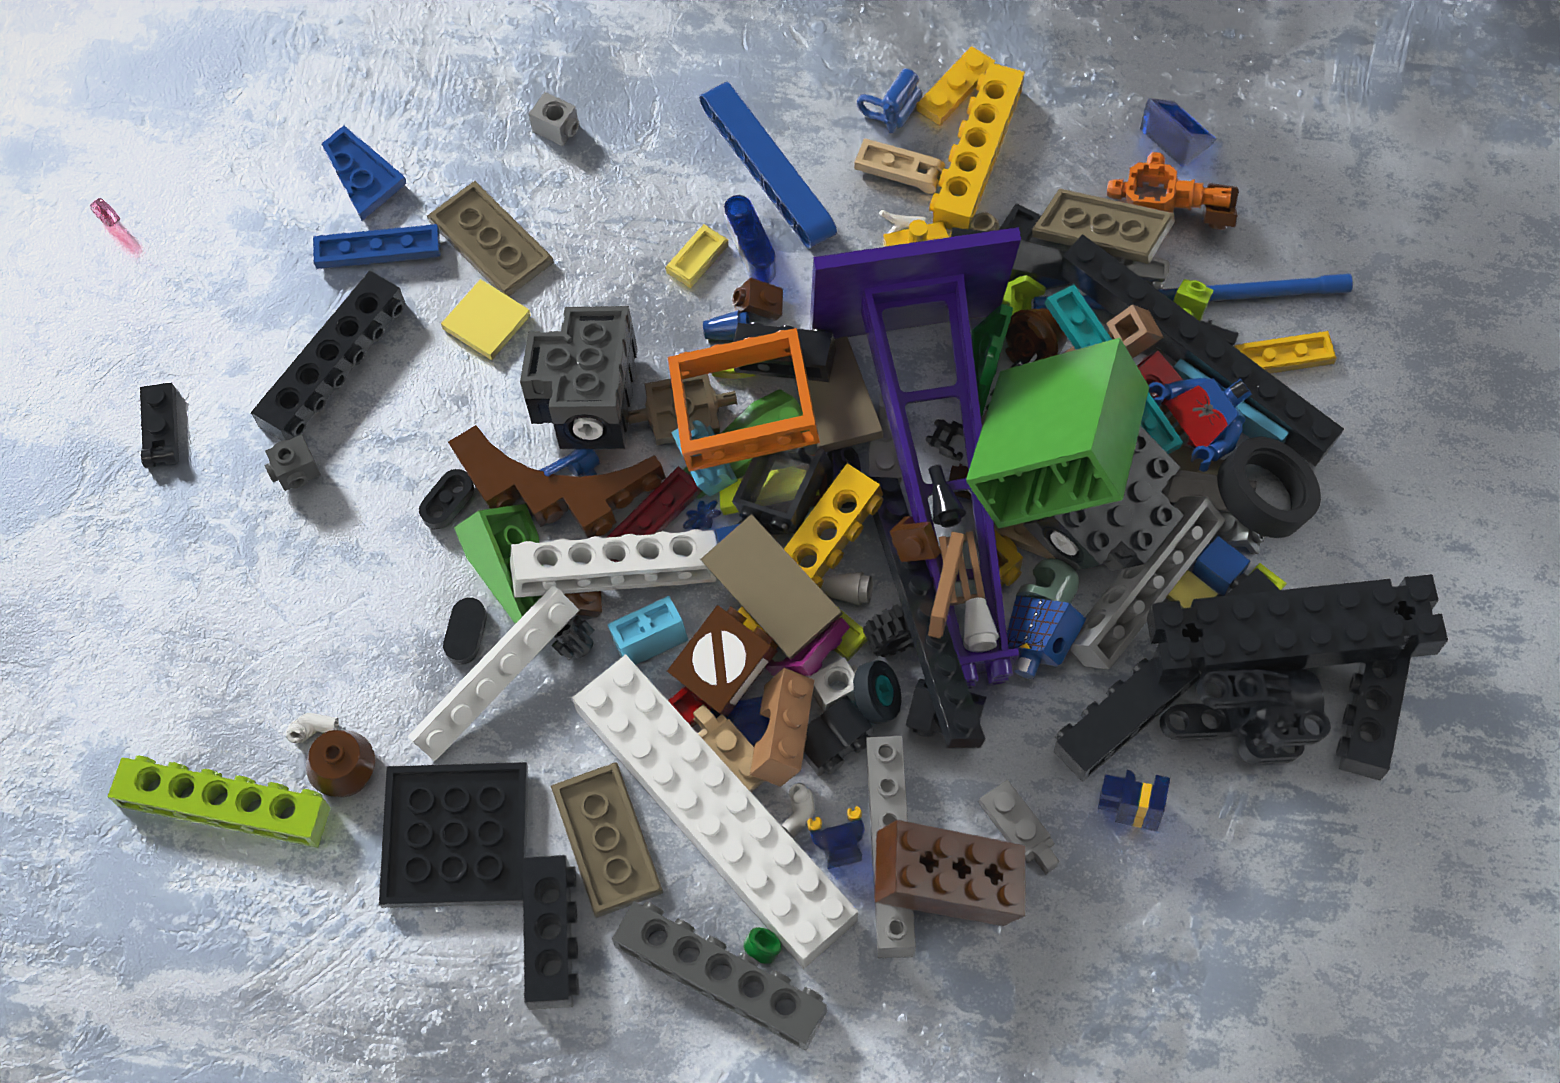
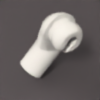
[286,713,339,743]
[781,783,815,838]

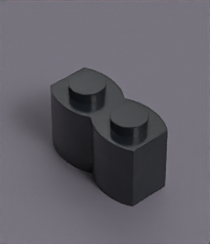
[803,696,873,776]

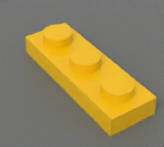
[916,46,995,126]

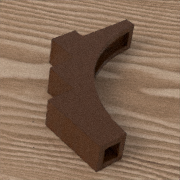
[448,425,666,538]

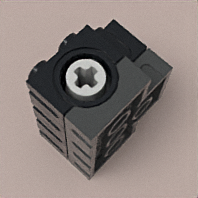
[520,306,638,449]
[1023,425,1184,571]

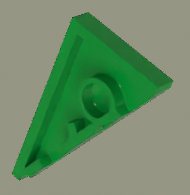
[971,304,1013,419]

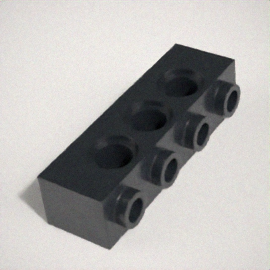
[1336,649,1411,781]
[523,855,579,1010]

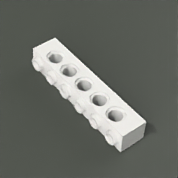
[510,529,717,598]

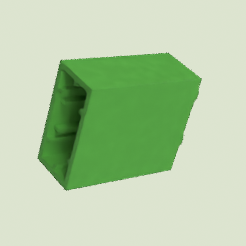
[966,338,1149,529]

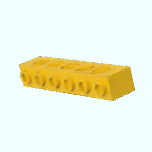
[929,62,1025,230]
[738,463,883,649]

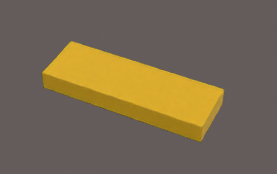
[1234,331,1337,374]

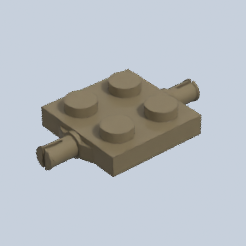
[629,374,737,446]

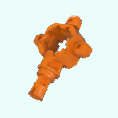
[1107,152,1232,213]

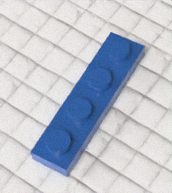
[313,224,440,269]

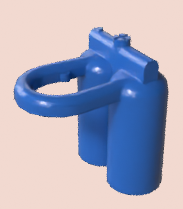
[856,69,923,133]

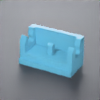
[671,420,738,497]
[607,596,688,665]

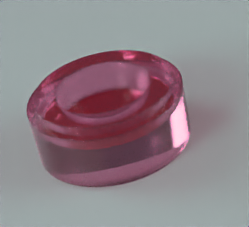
[89,197,121,227]

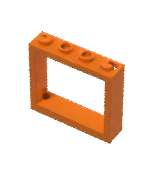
[668,328,820,472]

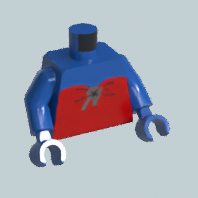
[1148,378,1252,472]

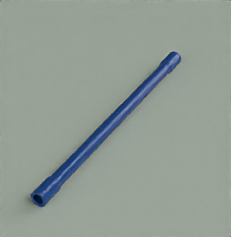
[1033,273,1353,310]

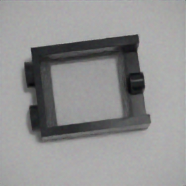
[732,447,833,533]

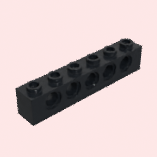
[250,270,406,441]

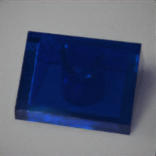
[1140,98,1217,167]

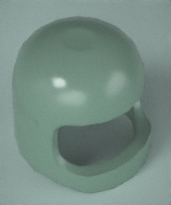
[1016,558,1079,604]

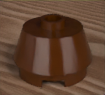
[1004,308,1067,363]
[306,730,375,798]

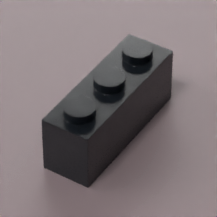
[733,322,836,382]

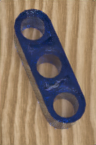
[724,195,776,283]

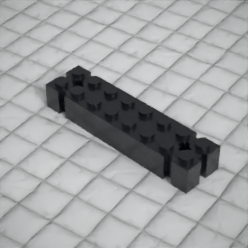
[1146,574,1448,683]

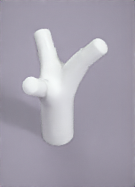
[879,210,926,234]

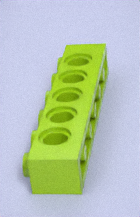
[107,755,331,848]

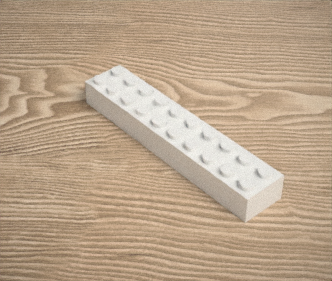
[572,655,858,969]

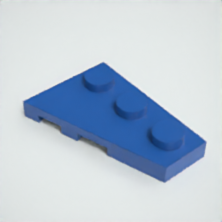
[321,125,407,221]

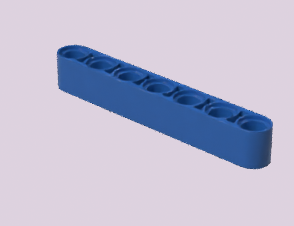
[699,81,837,249]

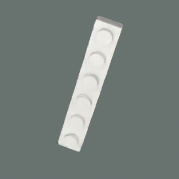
[408,585,579,761]

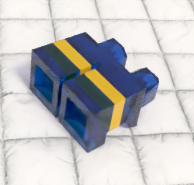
[1097,769,1170,832]

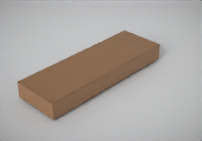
[928,532,965,638]

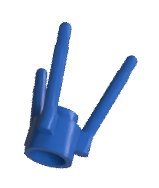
[540,449,600,523]

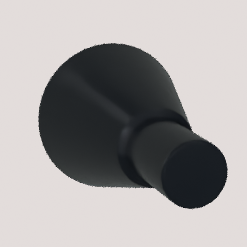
[928,465,966,528]

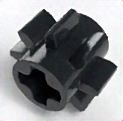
[552,616,595,660]

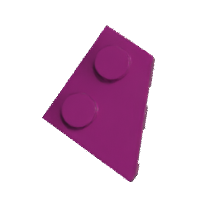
[765,617,850,676]

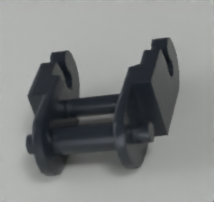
[925,419,964,461]

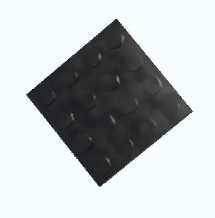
[379,762,528,908]

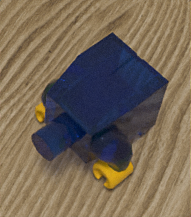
[807,806,865,869]

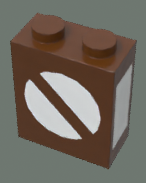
[667,605,778,717]

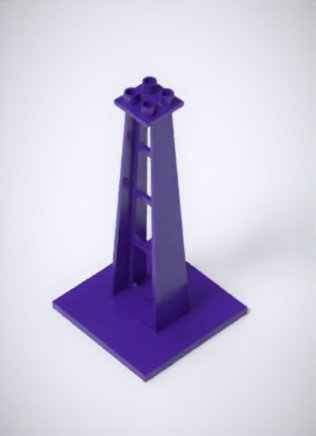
[809,227,1021,689]

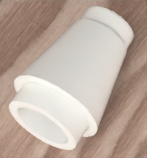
[821,572,873,605]
[964,598,999,652]

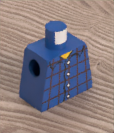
[1007,596,1086,679]

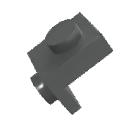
[1209,511,1265,554]

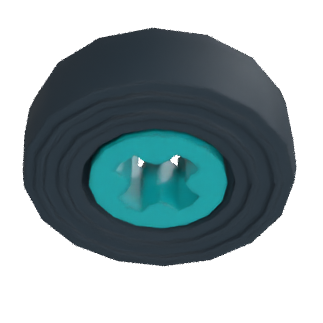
[853,660,902,724]

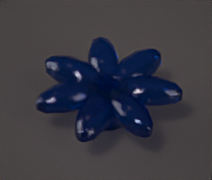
[682,500,721,530]

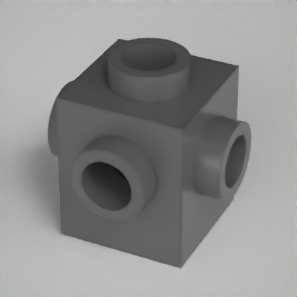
[264,434,321,491]

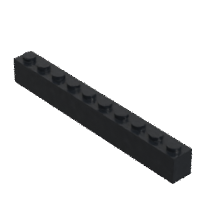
[1058,234,1344,467]

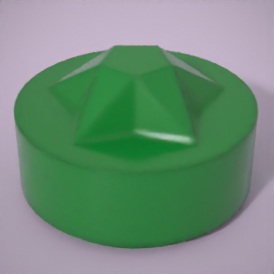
[743,927,781,964]

